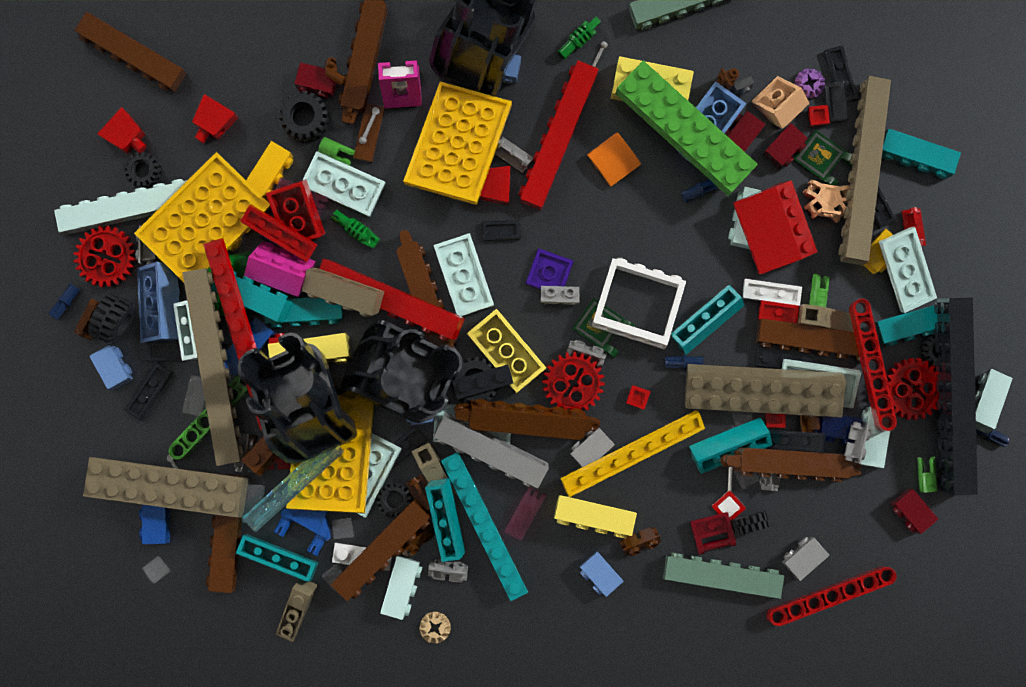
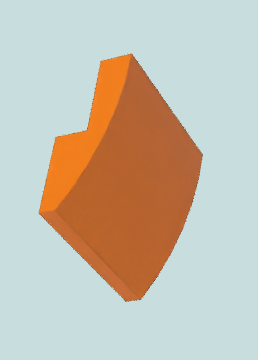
[587,132,641,186]

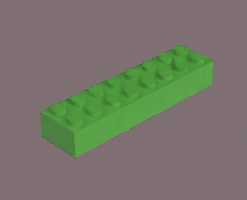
[615,60,758,197]

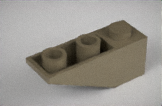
[797,304,854,332]
[412,442,457,496]
[275,579,317,642]

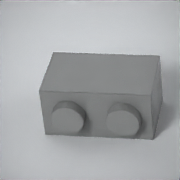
[570,428,615,467]
[782,537,829,581]

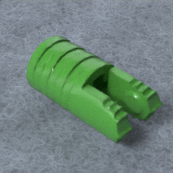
[318,137,355,166]
[809,273,830,307]
[917,457,938,493]

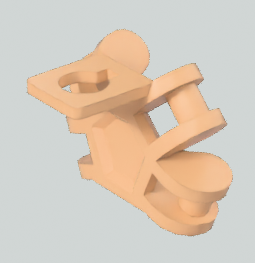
[802,180,850,223]

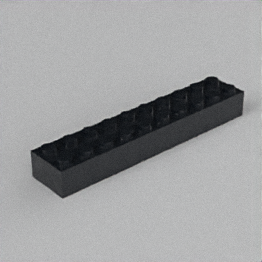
[934,297,978,496]

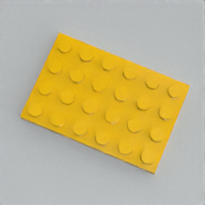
[403,82,512,205]
[134,152,271,282]
[286,395,375,514]

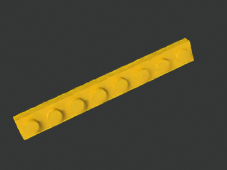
[561,410,705,497]

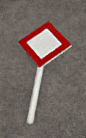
[712,467,746,521]

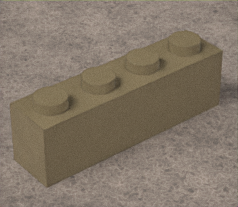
[302,267,384,317]

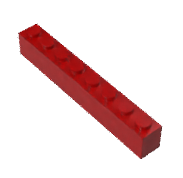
[518,60,599,210]
[319,259,465,342]

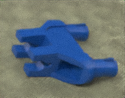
[273,508,331,556]

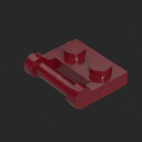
[690,512,736,555]

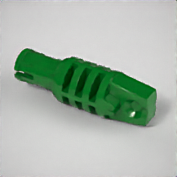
[557,17,601,60]
[331,210,380,248]

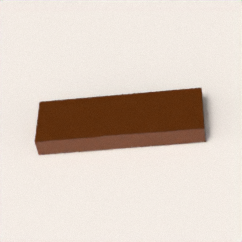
[353,103,385,163]

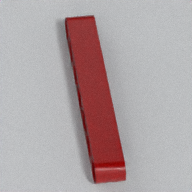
[849,299,897,431]
[766,566,897,626]

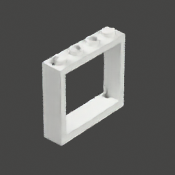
[591,258,686,350]

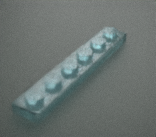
[243,446,344,532]

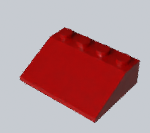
[733,180,818,274]

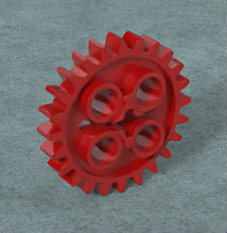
[73,226,137,288]
[542,351,605,411]
[886,358,939,420]

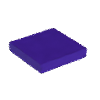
[525,248,574,290]

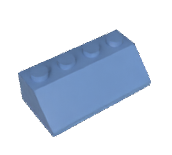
[676,81,746,163]
[137,262,180,343]

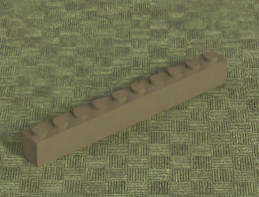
[839,76,891,266]
[182,268,244,466]

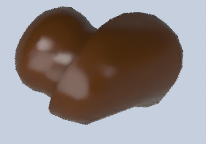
[324,57,346,85]

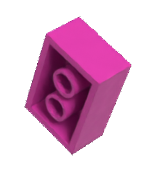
[244,241,316,297]

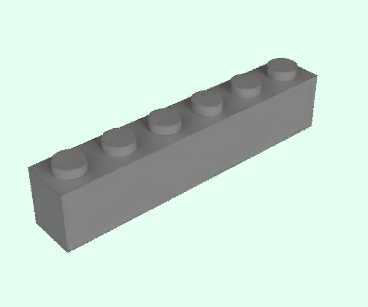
[434,412,549,488]

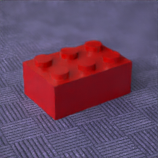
[266,179,325,240]

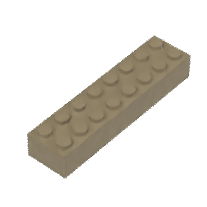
[685,364,846,417]
[83,457,249,518]

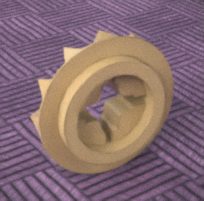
[419,612,451,644]

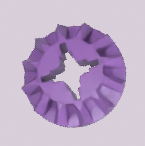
[795,68,825,98]

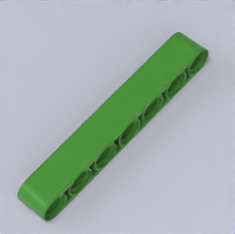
[169,374,249,460]

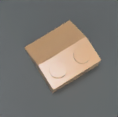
[751,76,810,129]

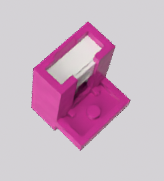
[378,60,422,108]

